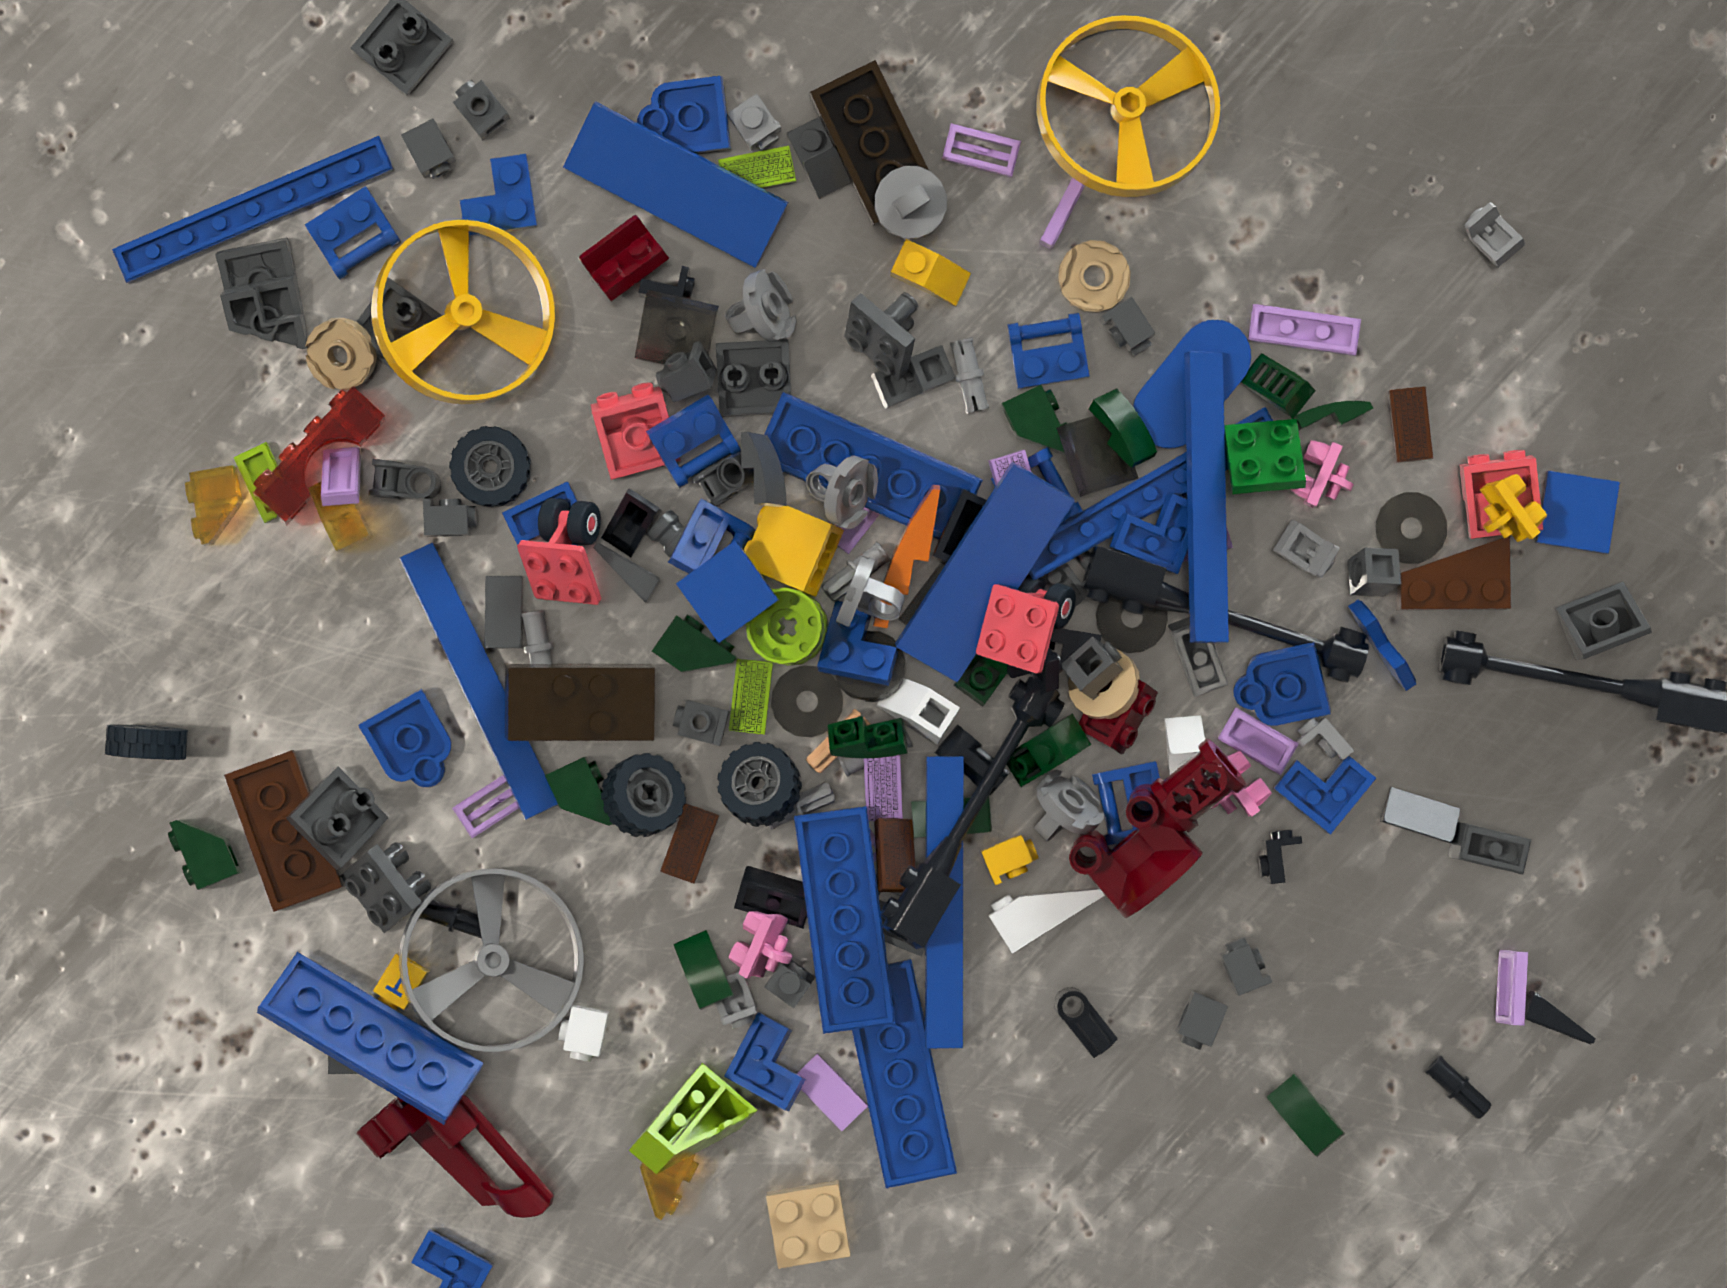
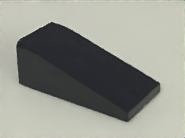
[1525,991,1596,1044]

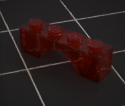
[253,387,385,526]

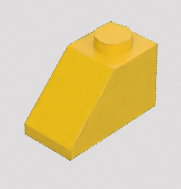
[890,239,971,307]

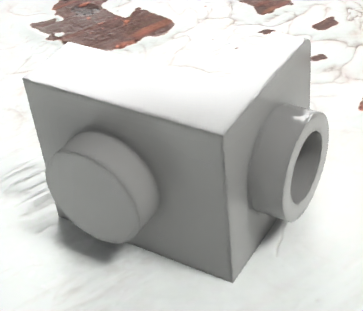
[1464,202,1525,268]
[1273,520,1339,578]
[716,971,758,1029]

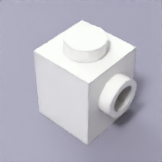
[558,1005,609,1062]

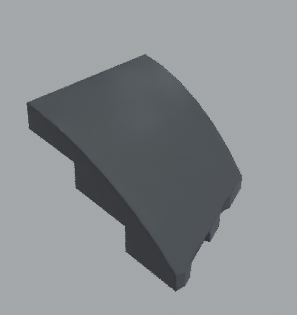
[215,237,308,349]

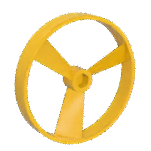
[1037,15,1220,197]
[371,220,555,404]

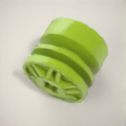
[746,587,828,666]

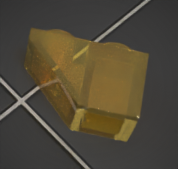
[185,465,243,546]
[309,481,373,553]
[640,1153,699,1220]

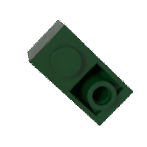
[1001,385,1075,455]
[652,614,737,673]
[1007,713,1092,787]
[545,757,612,826]
[168,820,243,890]

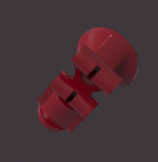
[1069,738,1246,918]

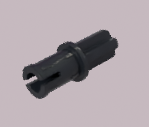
[419,899,482,939]
[1425,1055,1491,1119]

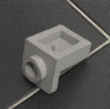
[727,93,781,151]
[1296,717,1354,760]

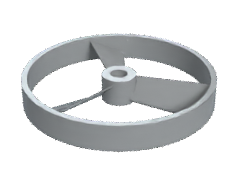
[399,869,584,1052]

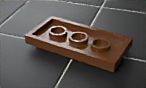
[224,750,344,912]

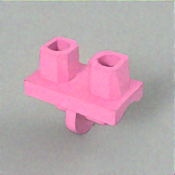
[1289,440,1354,508]
[1211,751,1272,817]
[729,911,793,979]

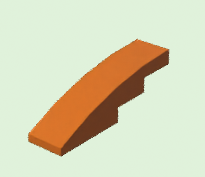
[873,485,940,628]

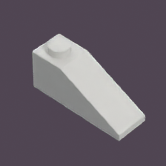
[988,888,1105,953]

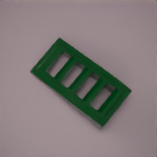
[1240,353,1316,419]

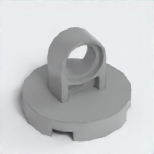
[874,166,947,239]
[724,269,796,342]
[806,455,878,529]
[836,555,904,627]
[1034,770,1104,842]

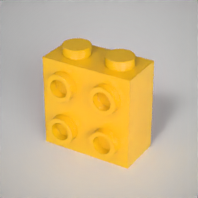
[744,506,844,597]

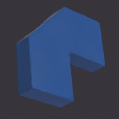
[1348,599,1416,691]

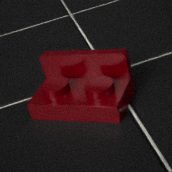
[579,215,669,302]
[1078,679,1158,754]

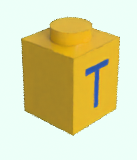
[373,952,430,1010]

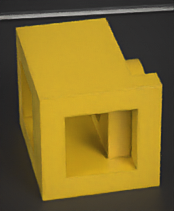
[981,834,1039,885]

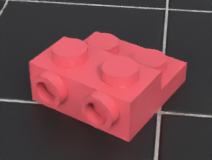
[590,382,681,480]
[1459,450,1543,539]

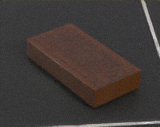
[1388,386,1433,463]
[660,803,719,884]
[874,818,915,893]

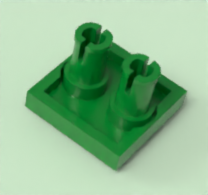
[1224,419,1306,494]

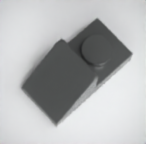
[787,117,851,199]

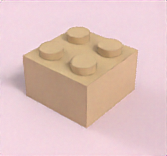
[766,1180,851,1269]

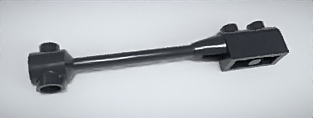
[1082,546,1369,683]
[1439,630,1727,734]
[880,676,1065,949]

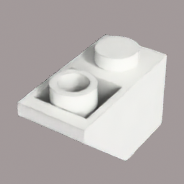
[876,675,960,745]

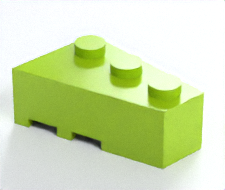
[629,1063,758,1174]

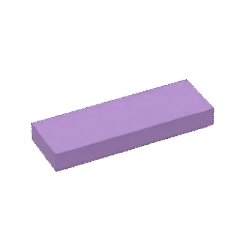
[1248,304,1361,356]

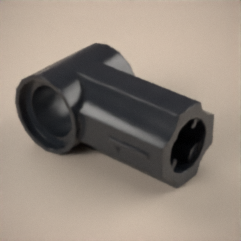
[934,725,1010,796]
[1054,987,1118,1058]

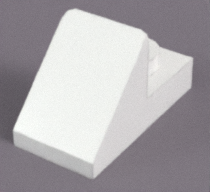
[1165,715,1207,788]

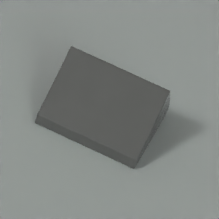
[1556,582,1652,660]

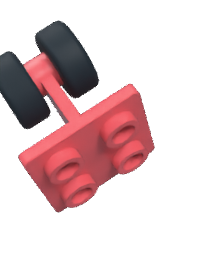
[517,498,601,605]
[976,575,1076,673]

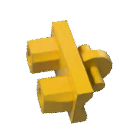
[1480,474,1547,542]

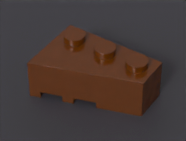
[1396,536,1511,611]

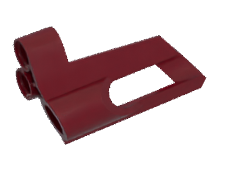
[356,1095,554,1218]

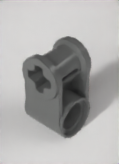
[692,452,754,507]
[368,459,441,501]

